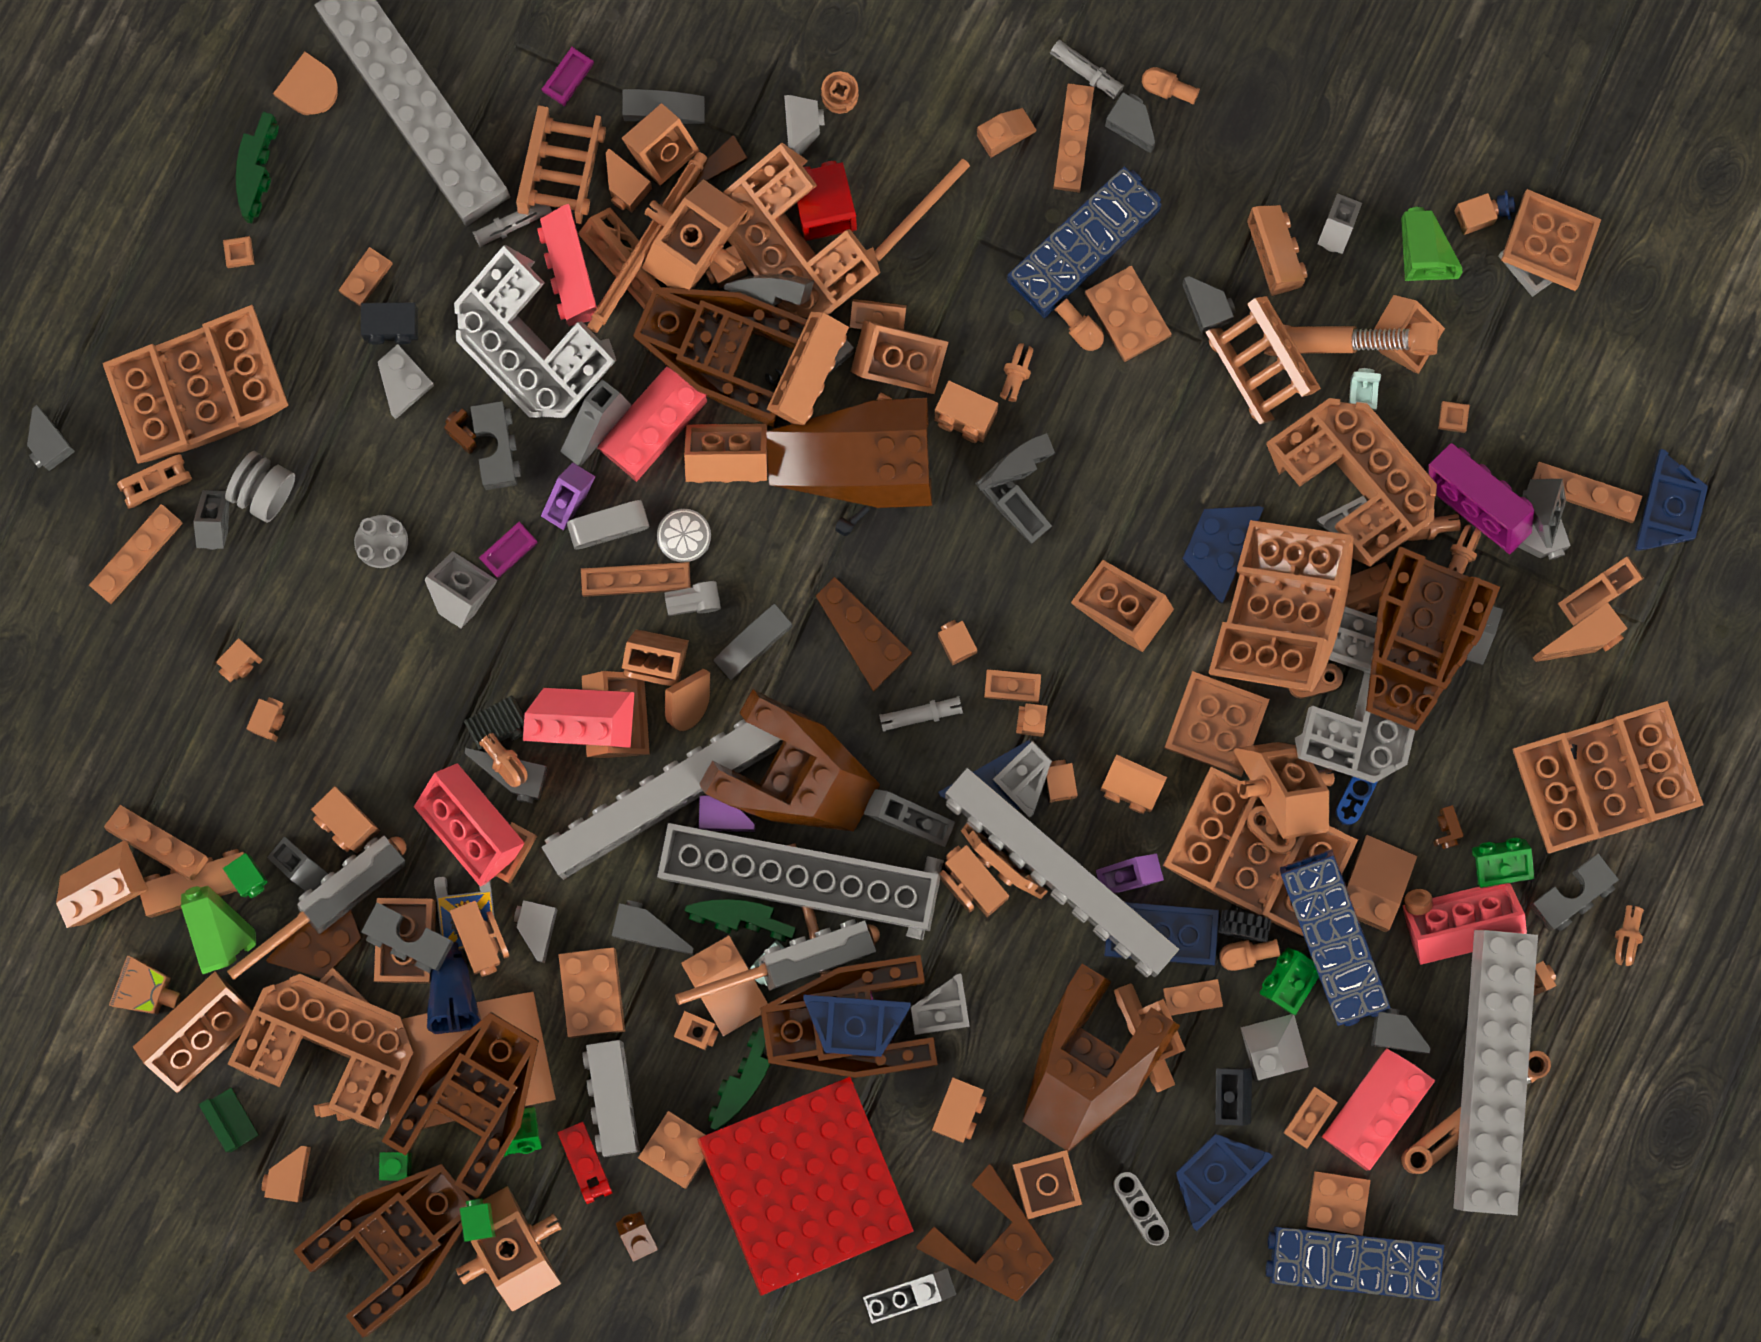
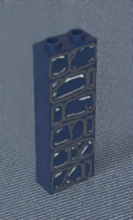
[1007,166,1162,318]
[1280,849,1390,1026]
[1265,1227,1444,1301]

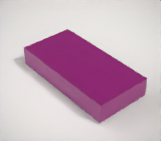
[542,47,594,106]
[479,522,538,578]

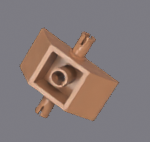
[642,179,748,290]
[1234,742,1335,839]
[456,1186,562,1312]

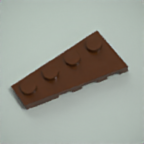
[816,577,912,692]

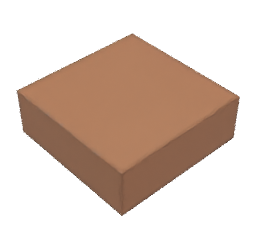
[223,236,254,268]
[1438,401,1470,433]

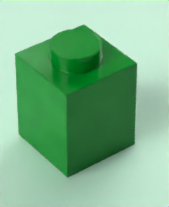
[222,853,268,898]
[379,1152,412,1181]
[460,1199,495,1242]

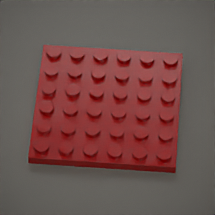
[697,1077,914,1296]

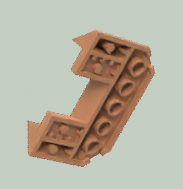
[723,143,880,318]
[1267,398,1437,567]
[228,974,414,1130]

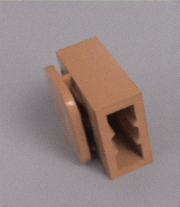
[622,629,689,686]
[939,845,1009,917]
[450,900,509,977]

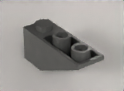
[560,379,632,467]
[863,1268,956,1324]

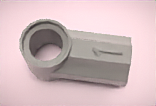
[664,581,721,616]

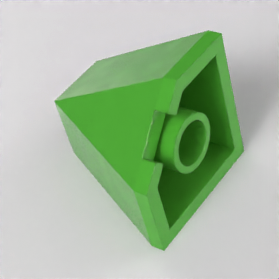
[1401,207,1463,281]
[181,886,256,974]

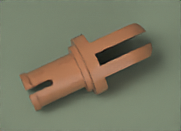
[1142,67,1200,104]
[1054,298,1104,351]
[1000,343,1033,402]
[1408,514,1461,541]
[1448,525,1481,574]
[479,733,528,787]
[1615,905,1644,966]
[1219,939,1280,971]

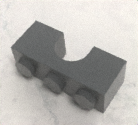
[471,401,521,490]
[1529,854,1619,932]
[361,903,454,973]

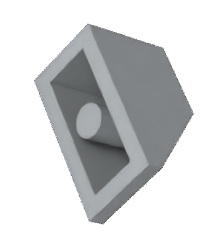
[1318,193,1362,254]
[1518,520,1571,560]
[514,900,558,963]

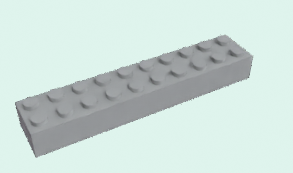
[315,0,510,227]
[542,719,784,880]
[945,768,1179,978]
[657,823,940,931]
[1453,930,1538,1215]

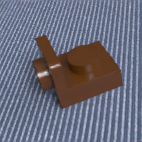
[444,408,477,454]
[1433,805,1463,849]

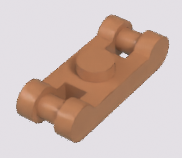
[117,454,192,508]

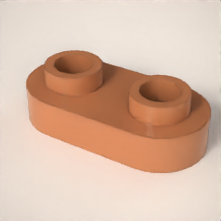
[1289,664,1343,699]
[1246,806,1296,854]

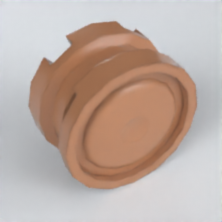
[821,71,859,114]

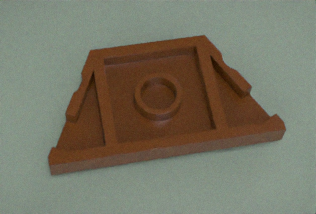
[266,909,362,978]

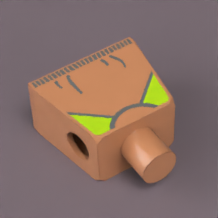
[109,956,181,1014]

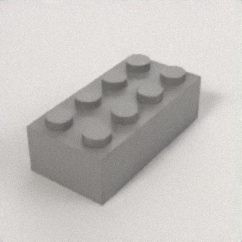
[583,1040,640,1157]

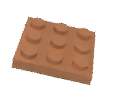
[1501,189,1601,291]
[1164,671,1270,777]

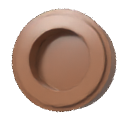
[1405,889,1433,915]

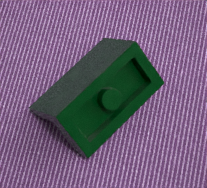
[198,1088,259,1153]

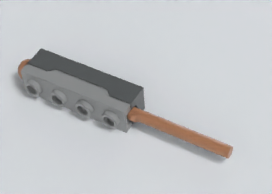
[227,836,406,980]
[675,919,880,1005]

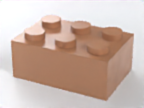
[374,898,436,984]
[559,947,625,1038]

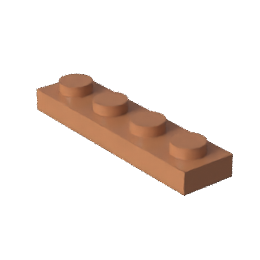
[1053,84,1094,193]
[1532,462,1642,523]
[89,504,183,604]
[104,805,208,881]

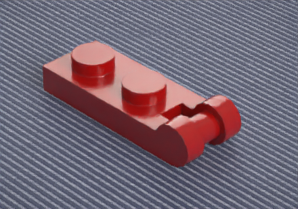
[557,1122,613,1204]

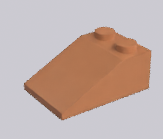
[850,320,948,394]
[1071,560,1174,652]
[1533,602,1627,662]
[1345,835,1417,932]
[681,936,768,1037]

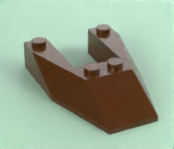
[633,287,807,427]
[699,689,880,832]
[760,955,938,1078]
[1022,963,1180,1152]
[382,1012,539,1199]
[293,1164,471,1338]

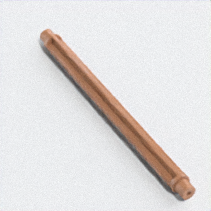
[587,152,707,333]

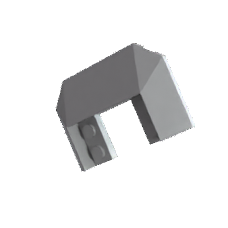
[454,245,616,418]
[1295,607,1415,783]

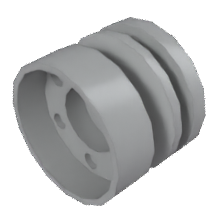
[225,451,295,523]

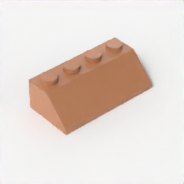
[133,972,253,1093]

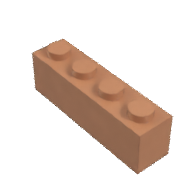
[767,312,849,425]
[140,849,244,918]

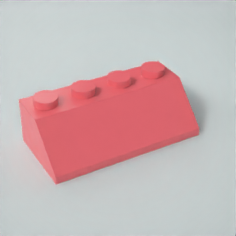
[537,204,597,327]
[597,366,707,482]
[523,688,634,748]
[414,763,525,887]
[1402,883,1527,965]
[1322,1048,1435,1171]

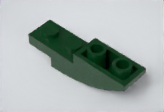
[236,112,279,224]
[685,899,796,942]
[708,1027,771,1130]

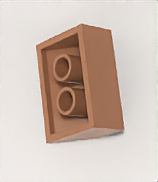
[1247,205,1307,296]
[684,424,768,483]
[582,671,650,758]
[56,840,148,928]

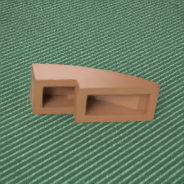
[1558,556,1644,626]

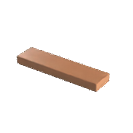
[581,562,691,597]

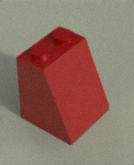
[796,161,857,241]

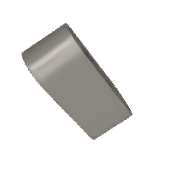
[567,500,650,549]
[1113,1172,1169,1245]

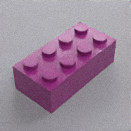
[1429,443,1534,554]

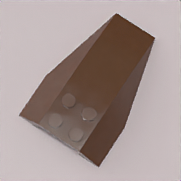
[766,398,932,508]
[1366,547,1500,731]

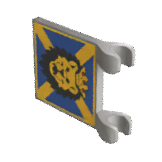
[434,877,495,950]

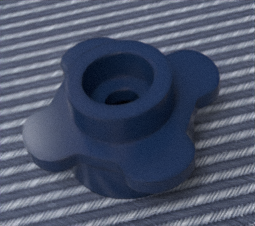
[1497,190,1516,220]

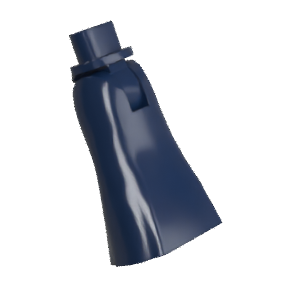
[427,942,481,1034]

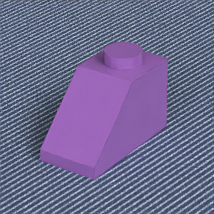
[541,463,595,530]
[699,795,755,832]
[1096,854,1164,894]

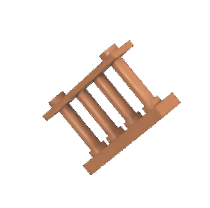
[516,106,606,224]
[1206,296,1321,424]

